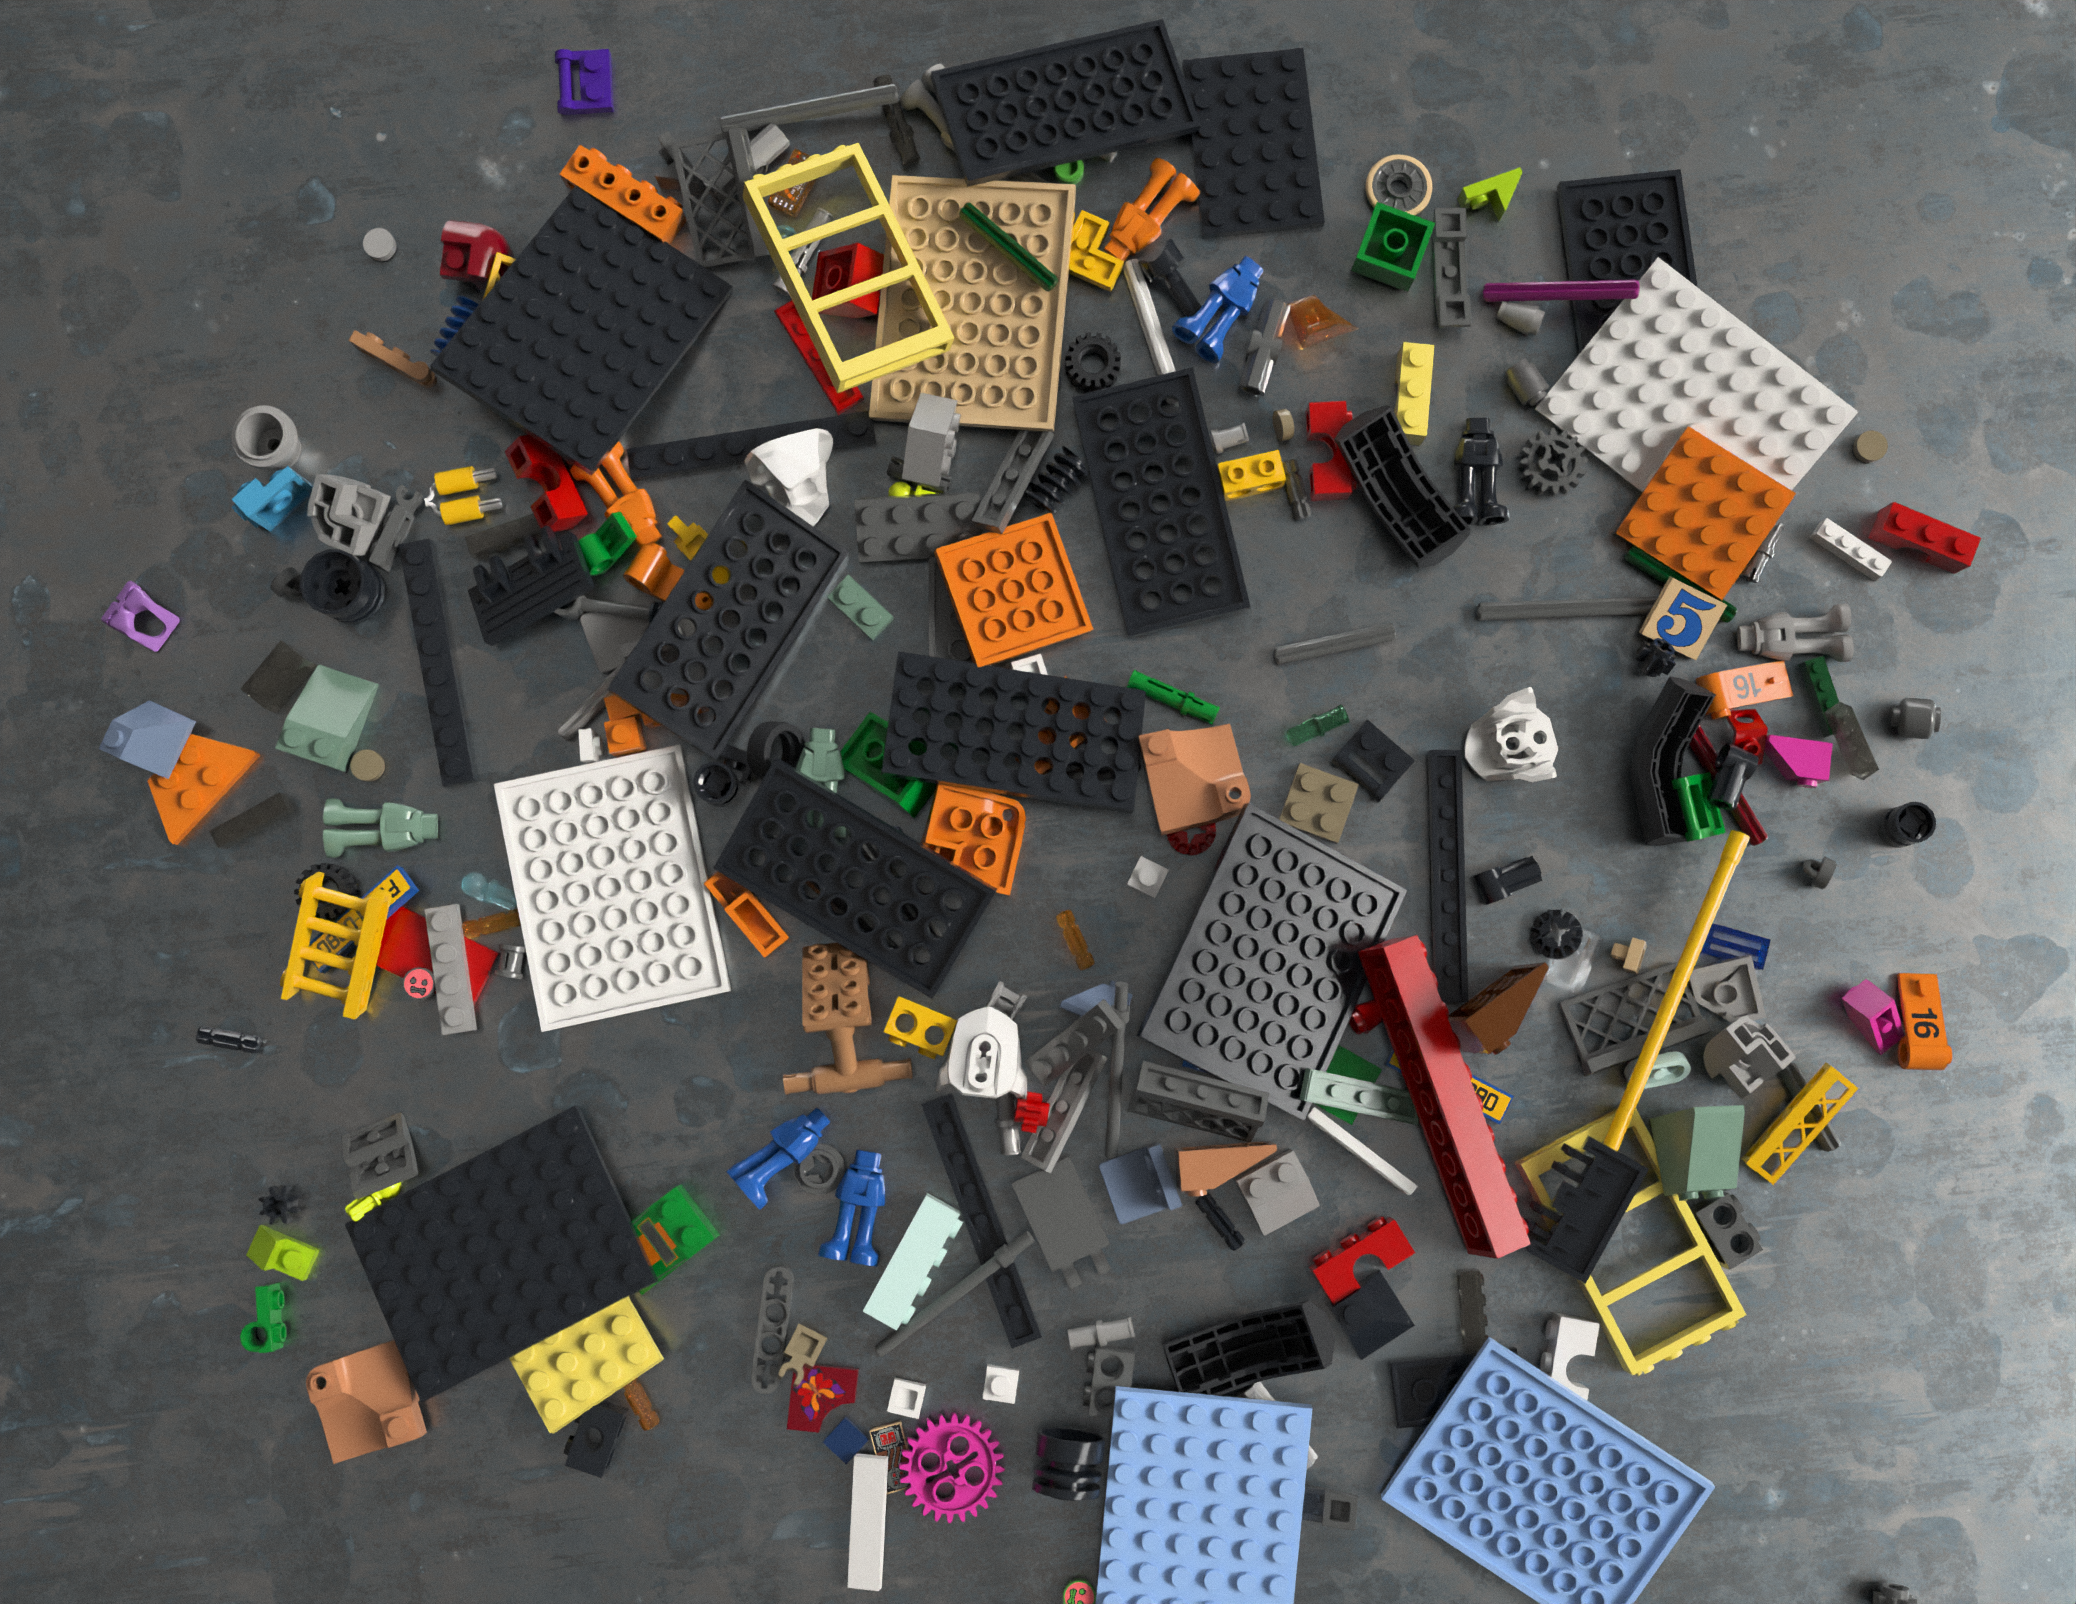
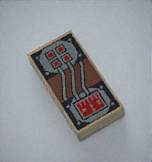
[869,1420,910,1495]

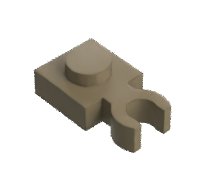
[778,1324,827,1388]

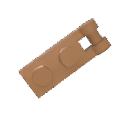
[348,330,437,388]

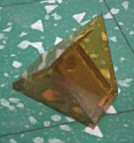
[1287,294,1359,349]

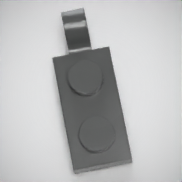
[369,485,423,572]

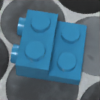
[232,466,313,532]

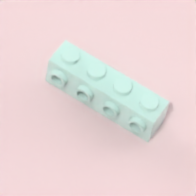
[863,1193,963,1330]

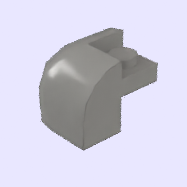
[307,474,391,556]
[1703,1015,1796,1099]

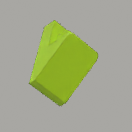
[1457,167,1522,221]
[246,1225,320,1281]

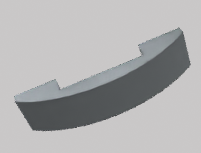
[1433,208,1471,327]
[1302,1484,1358,1531]

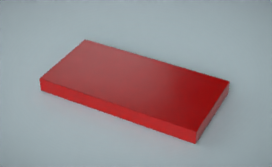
[376,906,501,1006]

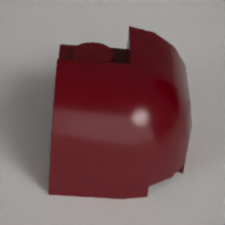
[439,220,514,291]

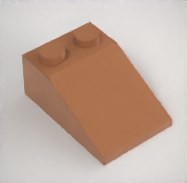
[1174,1141,1277,1196]

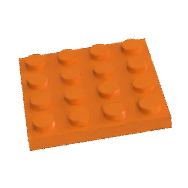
[1615,426,1796,600]
[934,512,1094,668]

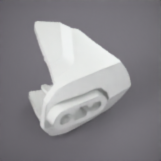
[744,428,833,526]
[1464,687,1559,782]
[935,1006,1027,1099]

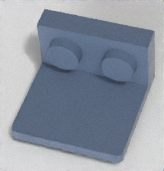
[1099,1142,1182,1224]

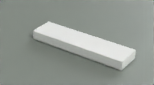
[1306,1106,1418,1195]
[847,1453,888,1591]

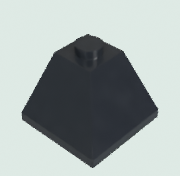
[1326,1270,1415,1360]

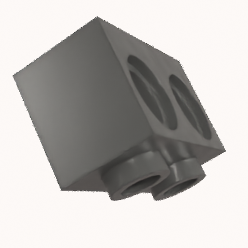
[1690,1192,1763,1270]
[1083,1345,1135,1418]

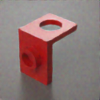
[1726,709,1768,764]

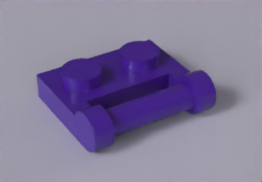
[555,49,614,115]

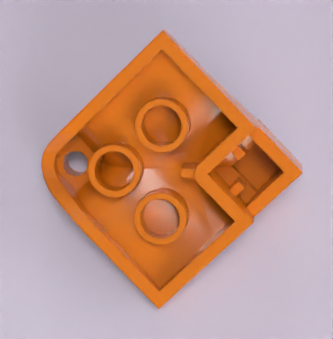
[920,784,1026,895]

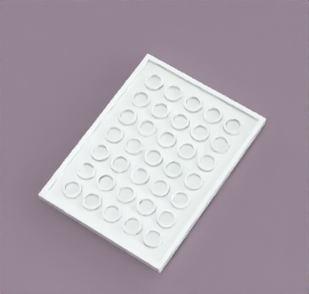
[1535,257,1858,493]
[494,744,731,1032]

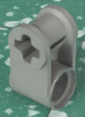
[986,981,1028,1021]

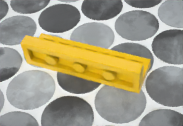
[1741,1062,1859,1185]

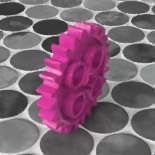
[898,1412,1005,1523]

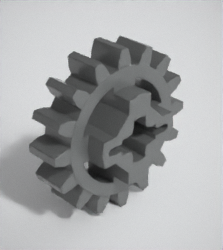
[1518,428,1588,497]

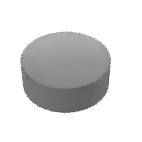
[363,228,397,261]

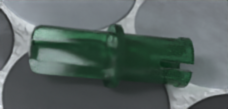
[1287,704,1350,746]

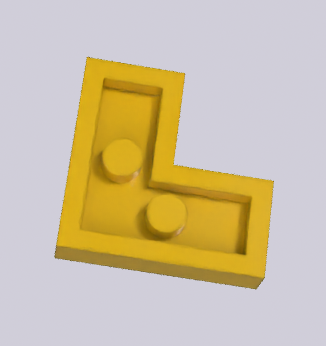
[1069,210,1124,292]

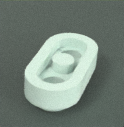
[1624,1051,1691,1089]

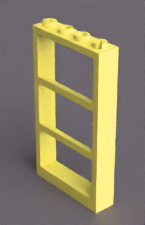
[743,143,954,393]
[1514,1108,1746,1376]

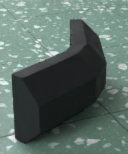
[1334,405,1471,569]
[1630,676,1716,846]
[1162,1300,1335,1396]

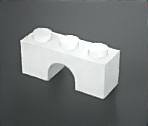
[1540,1312,1599,1400]

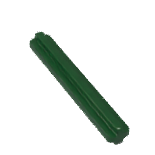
[959,202,1058,292]
[1625,545,1737,623]

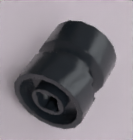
[693,762,740,807]
[1878,802,1936,848]

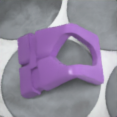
[101,581,180,652]

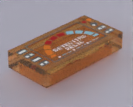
[768,148,817,218]

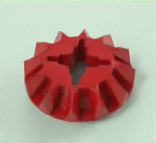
[1166,823,1216,855]

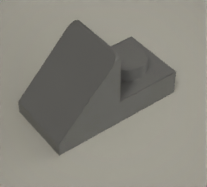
[655,131,706,195]

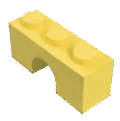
[1394,342,1434,446]

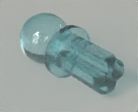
[461,872,517,910]

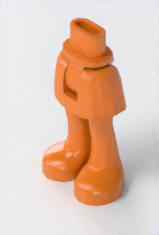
[1104,157,1200,261]
[570,441,662,548]

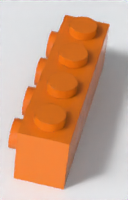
[559,145,687,245]

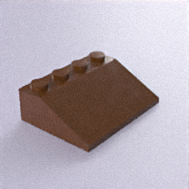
[1448,962,1549,1055]

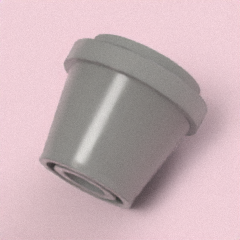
[231,405,301,470]

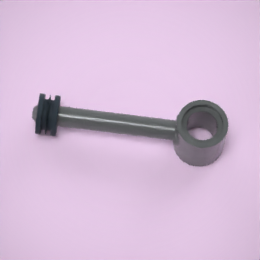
[553,594,664,624]

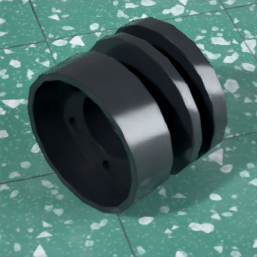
[300,549,385,624]
[1032,1428,1105,1501]

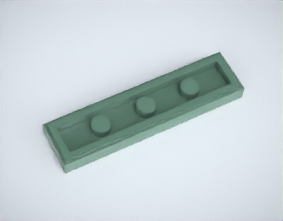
[1299,1068,1419,1125]

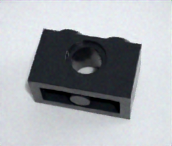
[563,1400,629,1478]

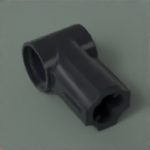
[1707,743,1759,811]
[1474,856,1543,905]

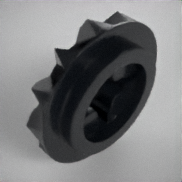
[1531,909,1583,960]

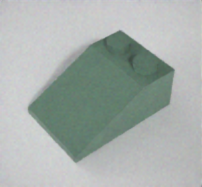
[275,664,379,773]

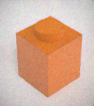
[604,716,647,758]

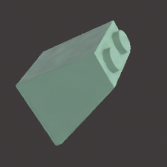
[1650,1105,1745,1201]

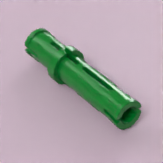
[1126,669,1220,725]

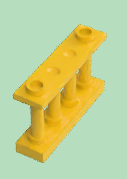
[280,871,392,1020]

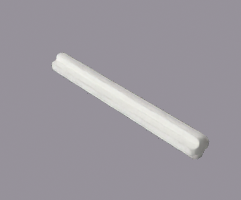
[1123,259,1178,405]

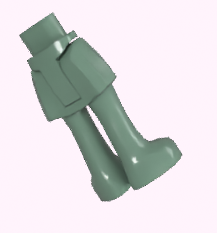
[796,728,846,838]
[323,798,438,858]

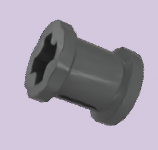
[494,944,526,979]

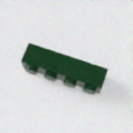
[1798,656,1849,738]

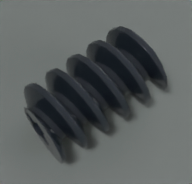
[1023,446,1089,514]

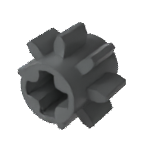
[1873,1583,1917,1604]

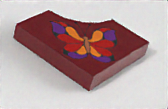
[787,1364,859,1433]

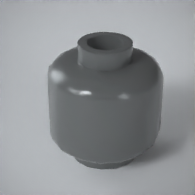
[1891,698,1941,739]

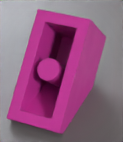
[1764,735,1833,788]
[1842,979,1905,1055]

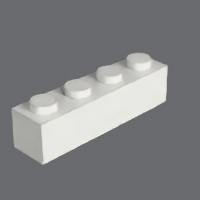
[1810,518,1892,581]

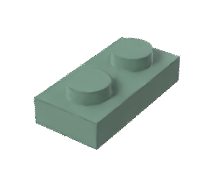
[827,574,894,641]

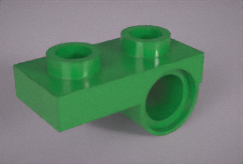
[579,512,637,575]
[240,1282,287,1353]

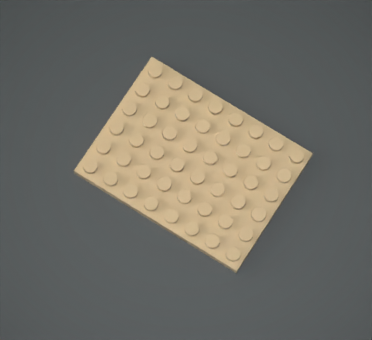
[869,175,1076,432]

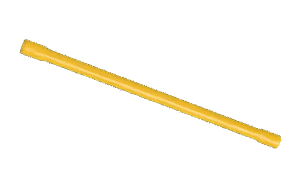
[1603,830,1750,1151]

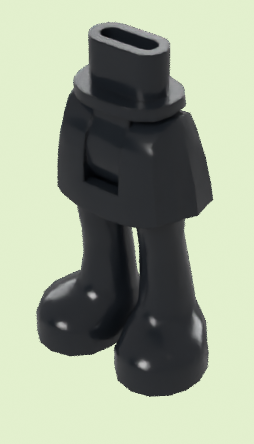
[1453,418,1509,526]

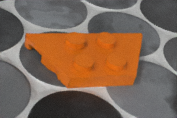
[147,734,261,845]

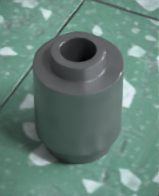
[1505,358,1549,406]

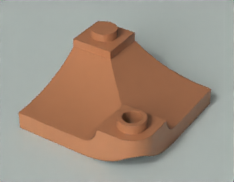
[1138,724,1251,835]
[306,1340,427,1464]

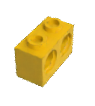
[1217,450,1286,501]
[884,996,958,1060]

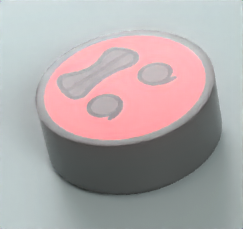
[403,968,436,1000]

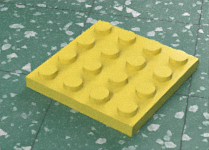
[509,1297,664,1433]

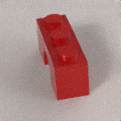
[1305,401,1357,501]
[504,435,588,532]
[1868,502,1981,574]
[1309,1216,1415,1305]

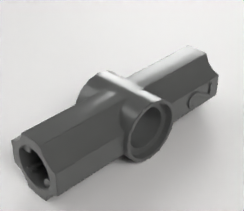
[1239,299,1291,396]

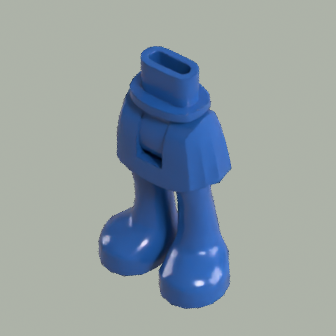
[1172,256,1263,364]
[726,1107,830,1210]
[818,1149,885,1267]

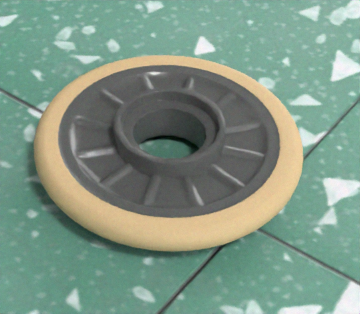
[1366,154,1432,215]

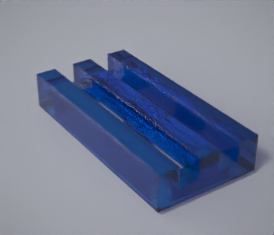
[1700,923,1771,970]

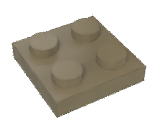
[1279,763,1359,844]

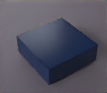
[823,1416,869,1465]

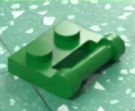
[1671,772,1726,842]

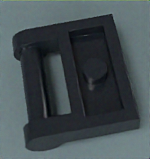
[1331,719,1415,803]

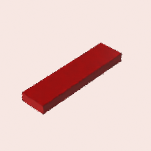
[774,300,864,415]

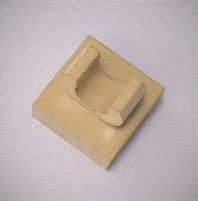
[1611,937,1647,975]

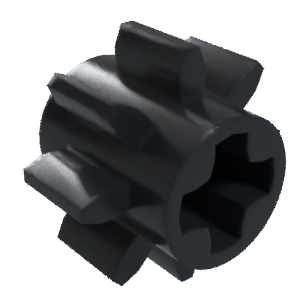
[1636,638,1676,677]
[259,1185,302,1225]

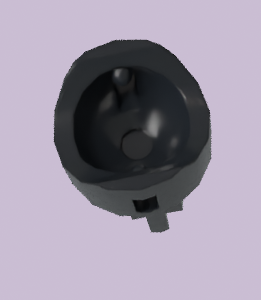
[1138,239,1202,317]

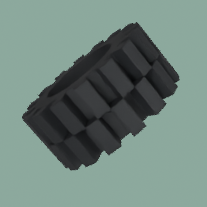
[1065,332,1121,392]
[294,863,359,921]

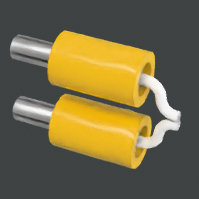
[424,466,502,526]

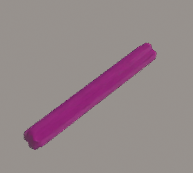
[1483,280,1640,302]

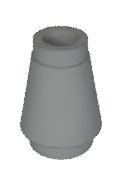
[1496,301,1545,336]

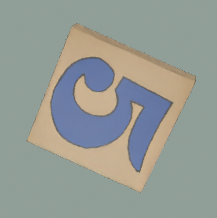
[1639,576,1727,660]

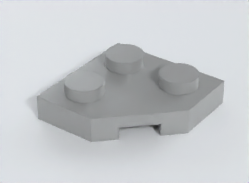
[1688,954,1766,1023]

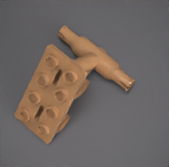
[783,943,913,1095]

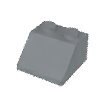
[1233,1149,1320,1236]

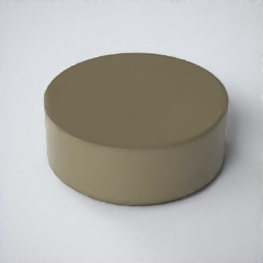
[1272,408,1294,441]
[1853,430,1888,463]
[350,749,385,782]

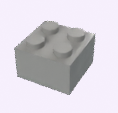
[902,393,961,487]

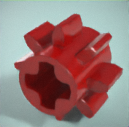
[1014,1091,1050,1134]

